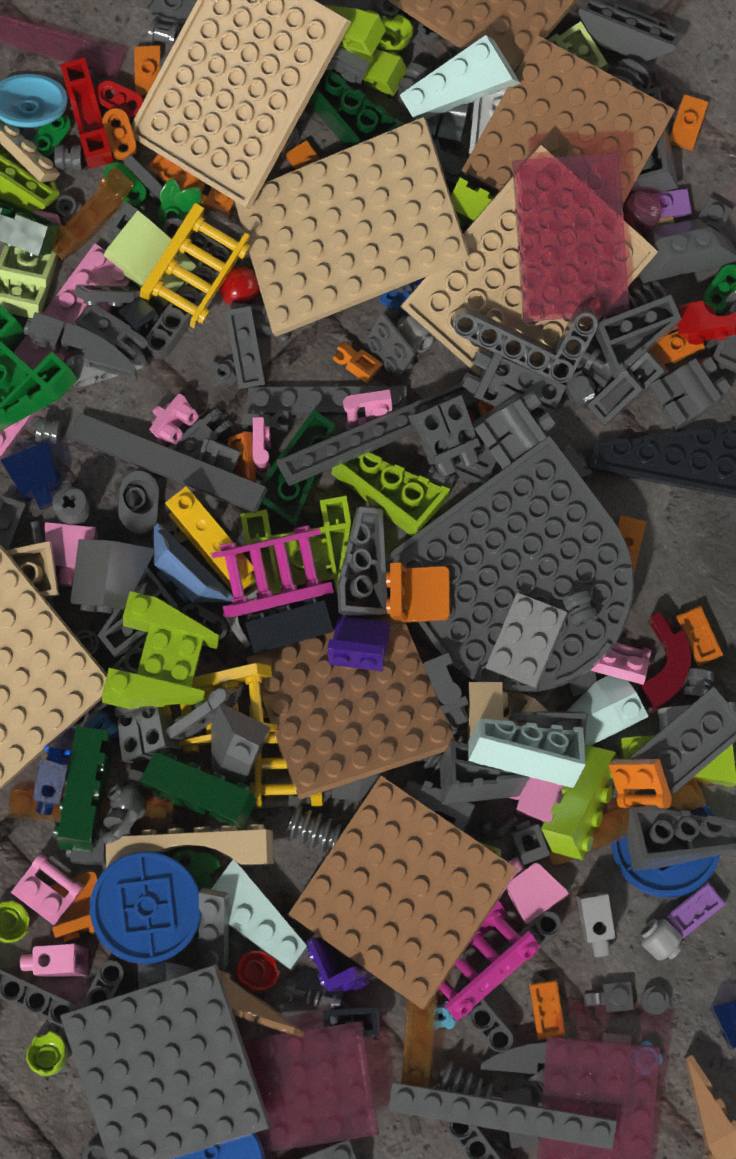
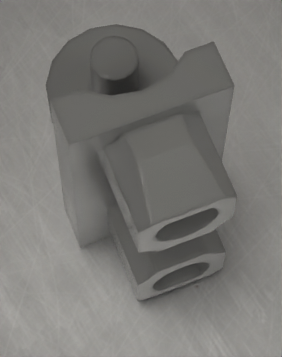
[574,342,613,387]

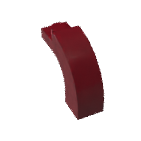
[639,612,691,712]

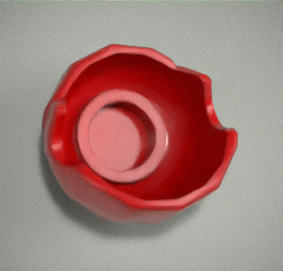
[219,266,260,306]
[236,951,280,993]

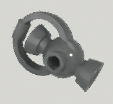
[98,770,147,844]

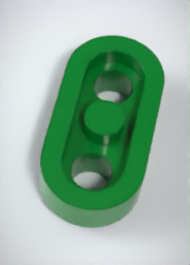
[31,114,71,160]
[103,162,147,208]
[703,264,736,313]

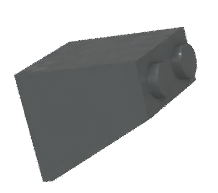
[70,539,154,614]

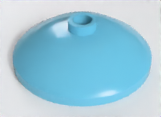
[0,74,67,128]

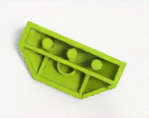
[0,145,60,211]

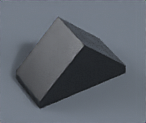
[118,296,158,338]
[323,1007,380,1039]

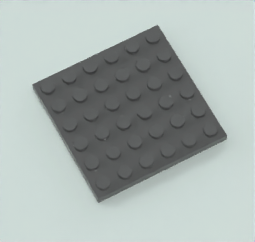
[60,964,271,1159]

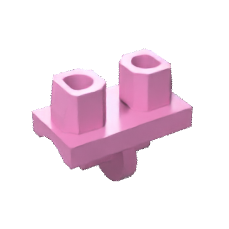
[149,394,198,446]

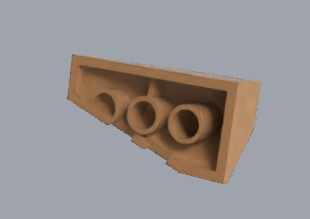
[219,971,305,1037]
[684,1055,736,1159]

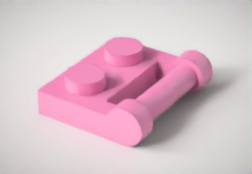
[343,390,392,431]
[253,417,271,478]
[591,643,652,685]
[11,853,85,926]

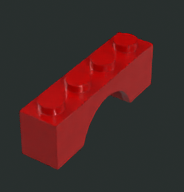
[60,57,114,169]
[678,301,736,345]

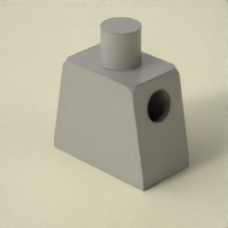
[576,891,615,957]

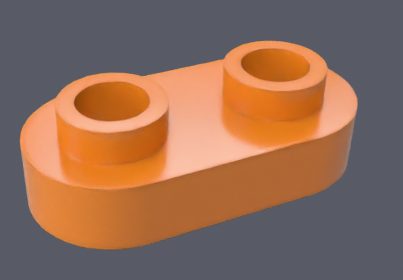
[103,109,137,161]

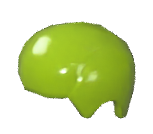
[377,14,414,53]
[0,901,30,943]
[26,1031,69,1076]

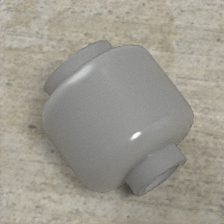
[396,315,434,353]
[640,919,682,960]

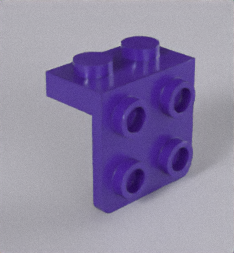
[327,616,391,672]
[307,937,375,992]

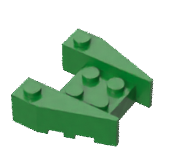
[0,306,78,431]

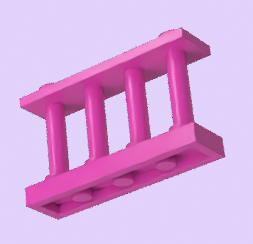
[211,525,334,617]
[439,900,541,1021]

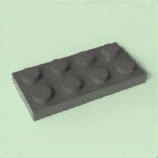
[629,687,736,796]

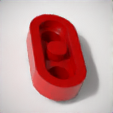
[96,81,145,118]

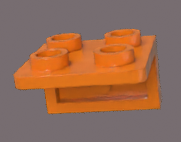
[386,563,450,623]
[49,872,98,943]

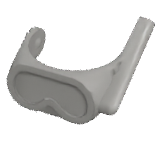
[222,586,279,650]

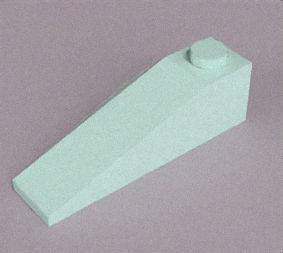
[567,675,649,746]

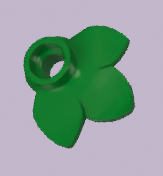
[157,178,204,224]
[172,849,220,892]

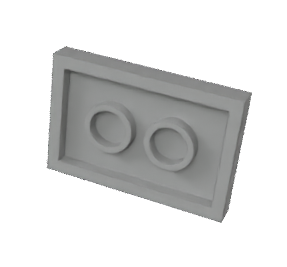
[485,593,568,689]

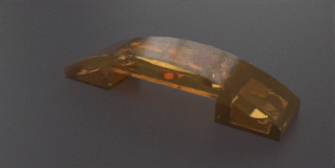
[52,166,134,261]

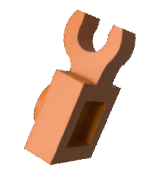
[333,342,383,383]

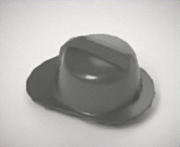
[117,471,159,534]

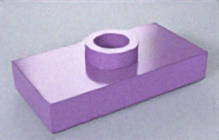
[635,189,692,223]
[665,882,726,939]

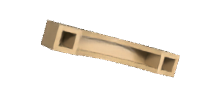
[106,824,274,868]

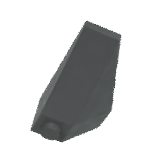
[631,87,678,194]
[337,507,387,619]
[211,703,271,785]
[627,805,736,871]

